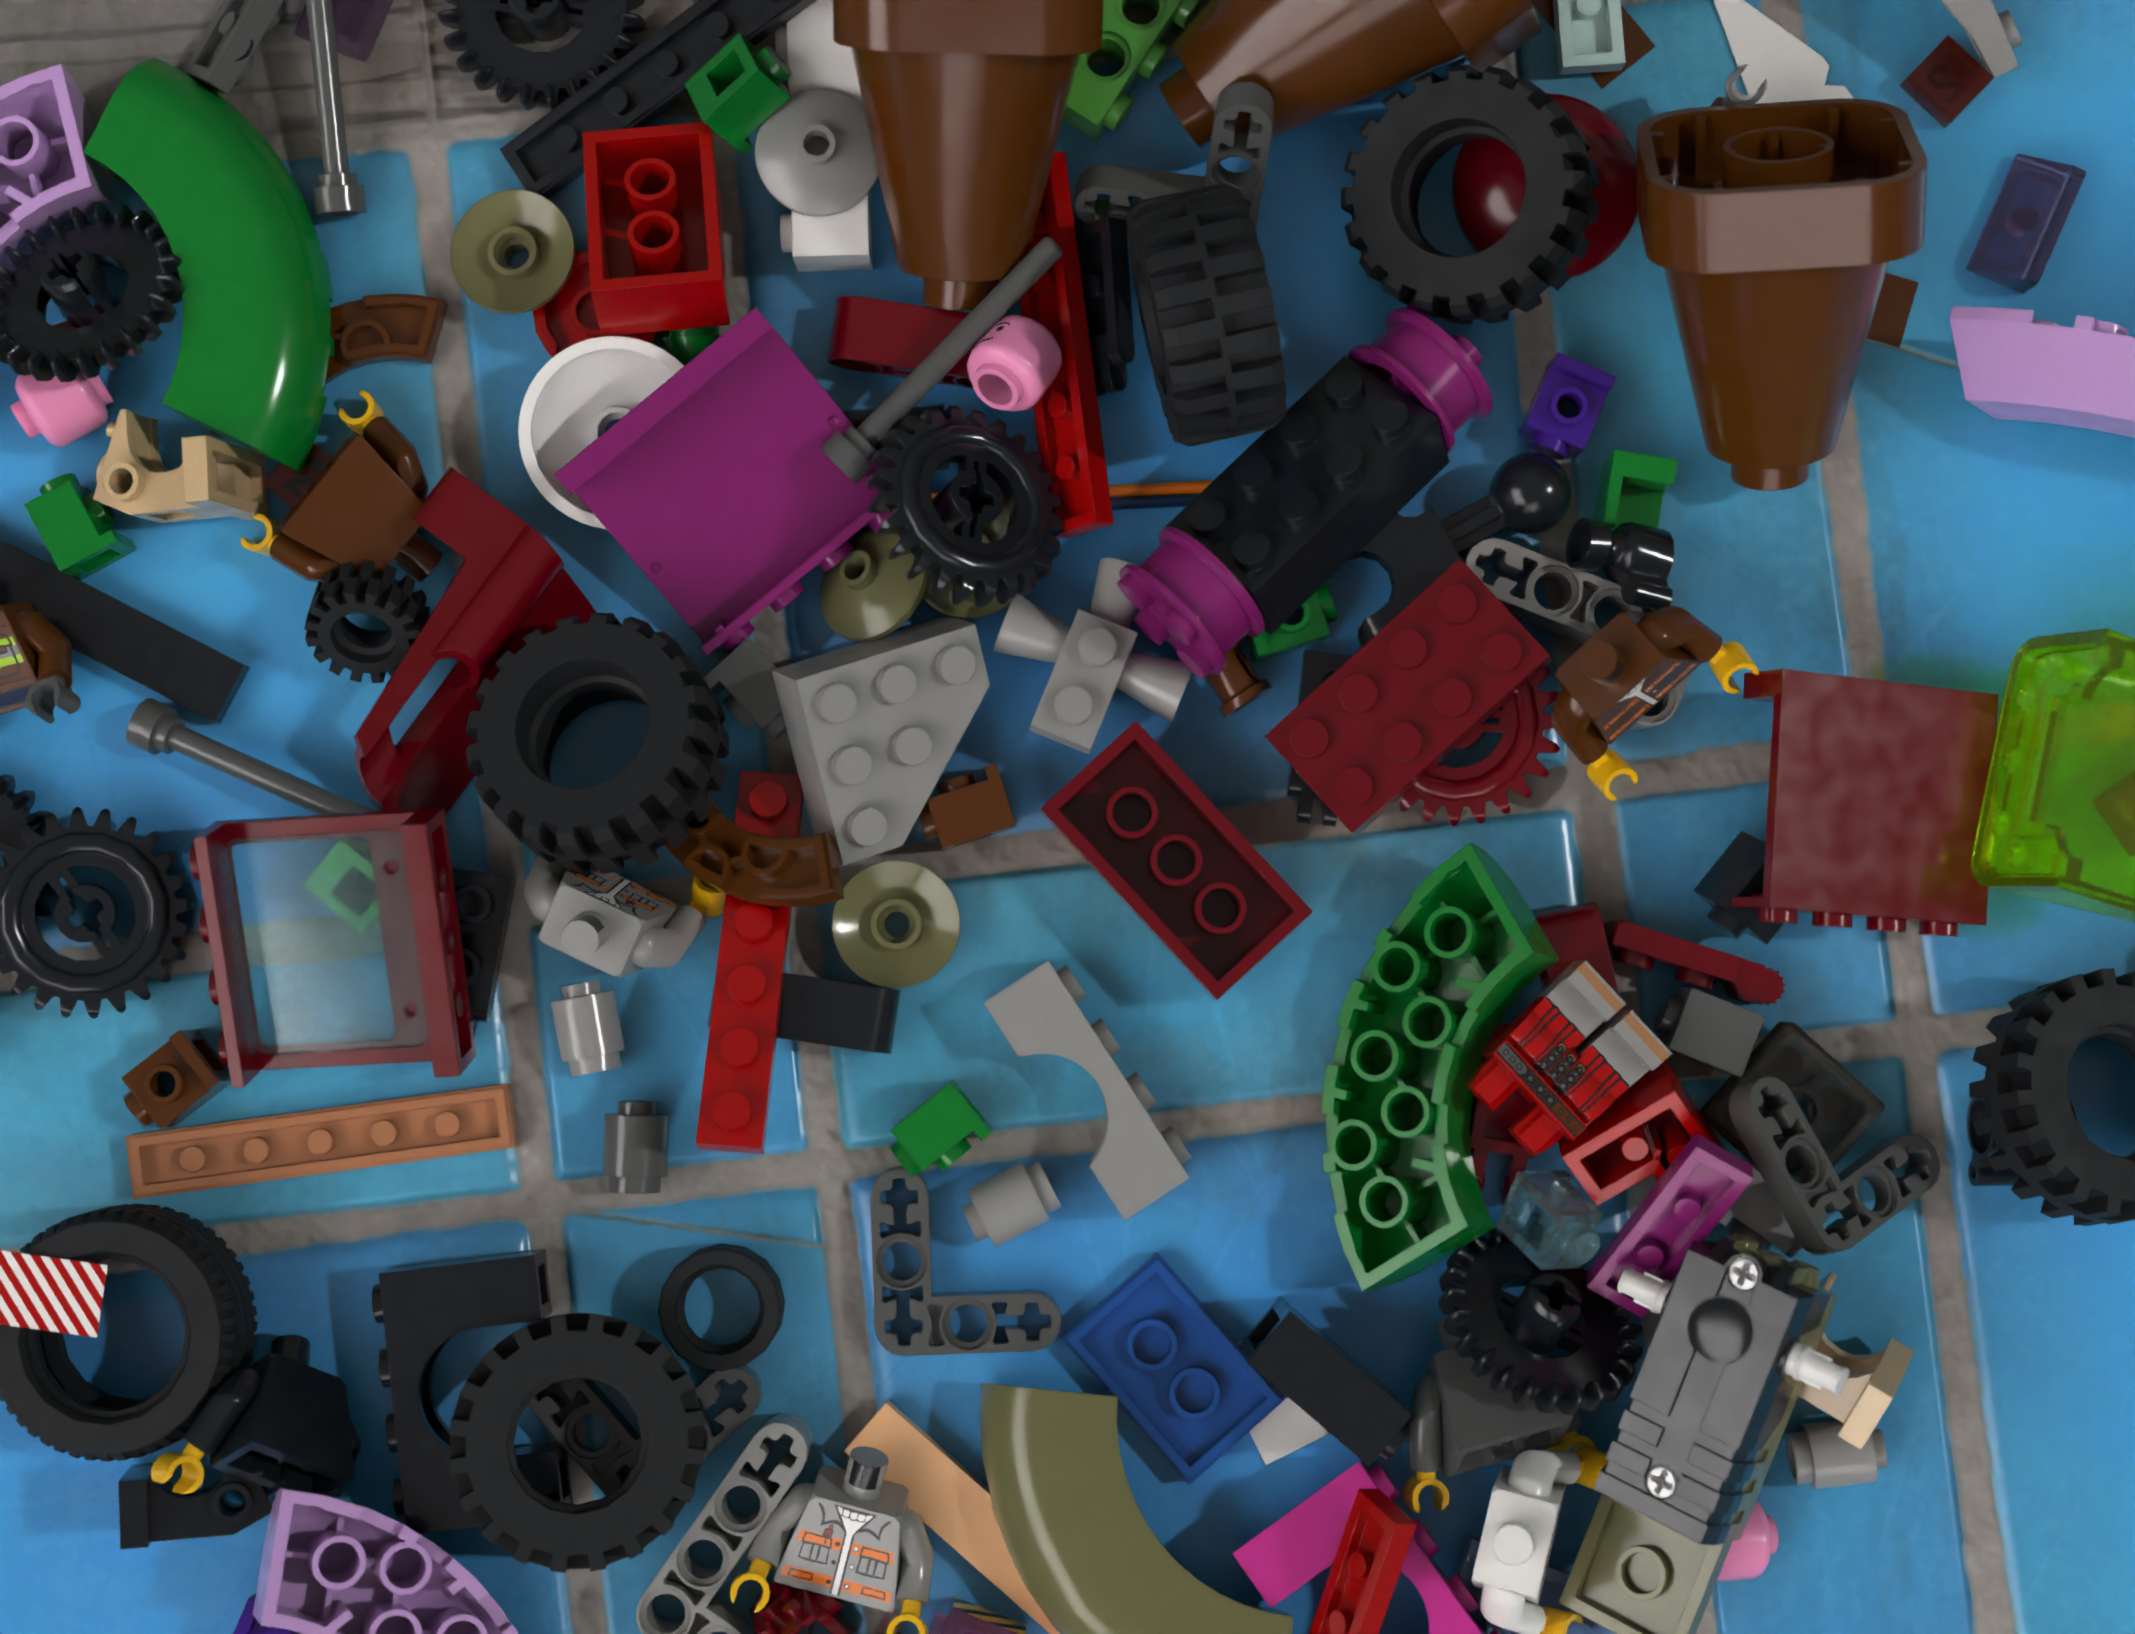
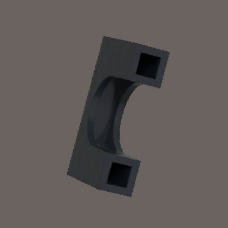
[372,1249,573,1533]

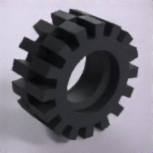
[304,561,430,683]

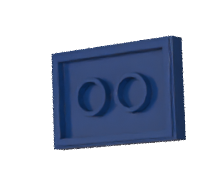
[1061,1252,1285,1485]

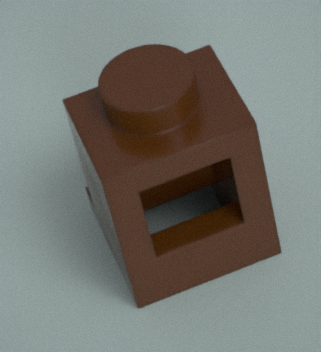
[919,764,1016,851]
[122,1029,231,1129]

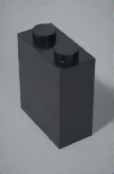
[1239,1296,1412,1466]

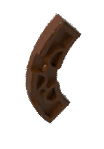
[210,293,448,441]
[665,793,844,907]

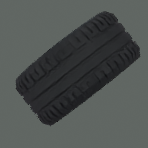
[0,1203,258,1462]

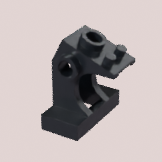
[118,1463,277,1549]

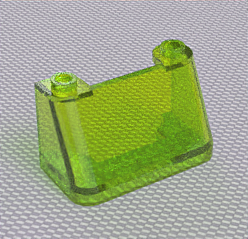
[1971,629,2135,922]

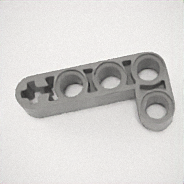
[1462,538,1691,731]
[636,1413,813,1634]

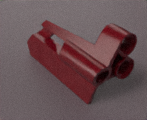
[353,467,596,815]

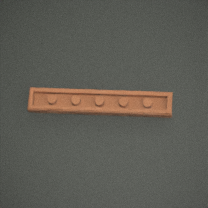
[125,1083,519,1200]

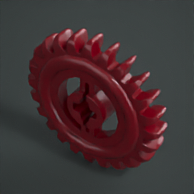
[1400,667,1560,826]

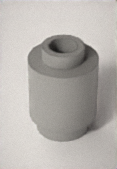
[550,980,625,1077]
[961,1161,1062,1247]
[1786,1420,1887,1490]

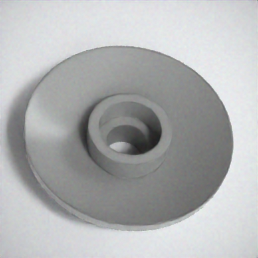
[755,88,879,217]

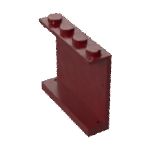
[1731,669,1998,937]

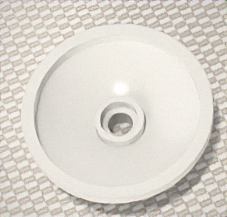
[518,336,684,529]

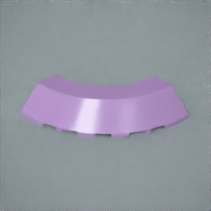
[1949,306,2135,438]

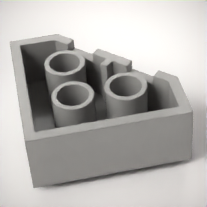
[771,616,990,866]

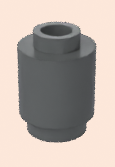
[603,1100,669,1194]

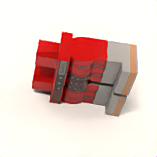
[1466,960,1672,1156]

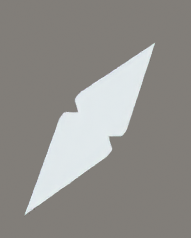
[1713,0,1853,104]

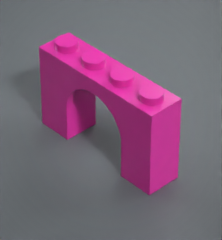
[1232,1460,1501,1634]

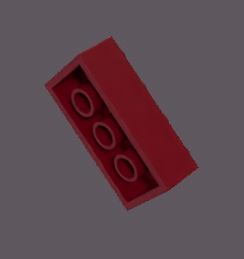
[1265,558,1552,834]
[1040,721,1313,1000]

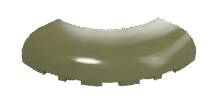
[980,1383,1293,1634]

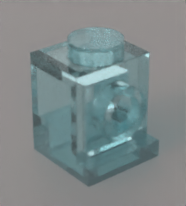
[1496,1170,1602,1270]

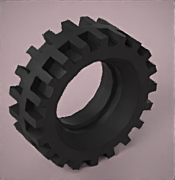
[1969,968,2135,1226]
[449,1313,705,1573]

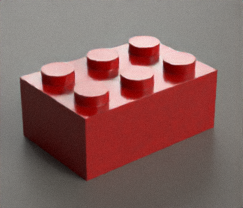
[582,122,730,337]

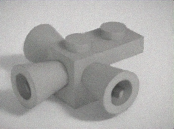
[993,558,1192,755]

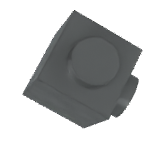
[1654,987,1765,1077]

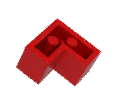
[1558,1061,1727,1206]

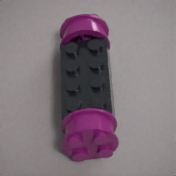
[1117,304,1493,679]

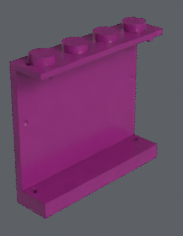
[554,307,890,655]

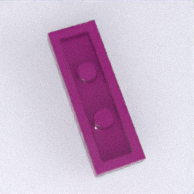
[1586,1133,1754,1318]

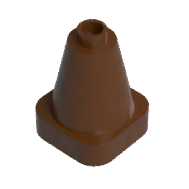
[833,0,1104,310]
[1158,0,1543,149]
[1637,98,1928,491]

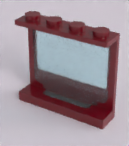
[189,808,477,1088]

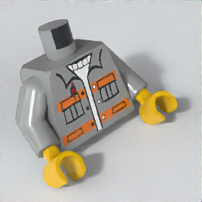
[523,856,726,978]
[730,1446,934,1634]

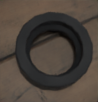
[658,1243,785,1371]

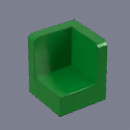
[1594,449,1678,531]

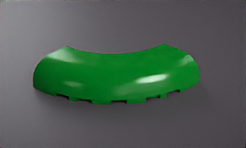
[83,58,334,473]
[1322,843,1560,1292]

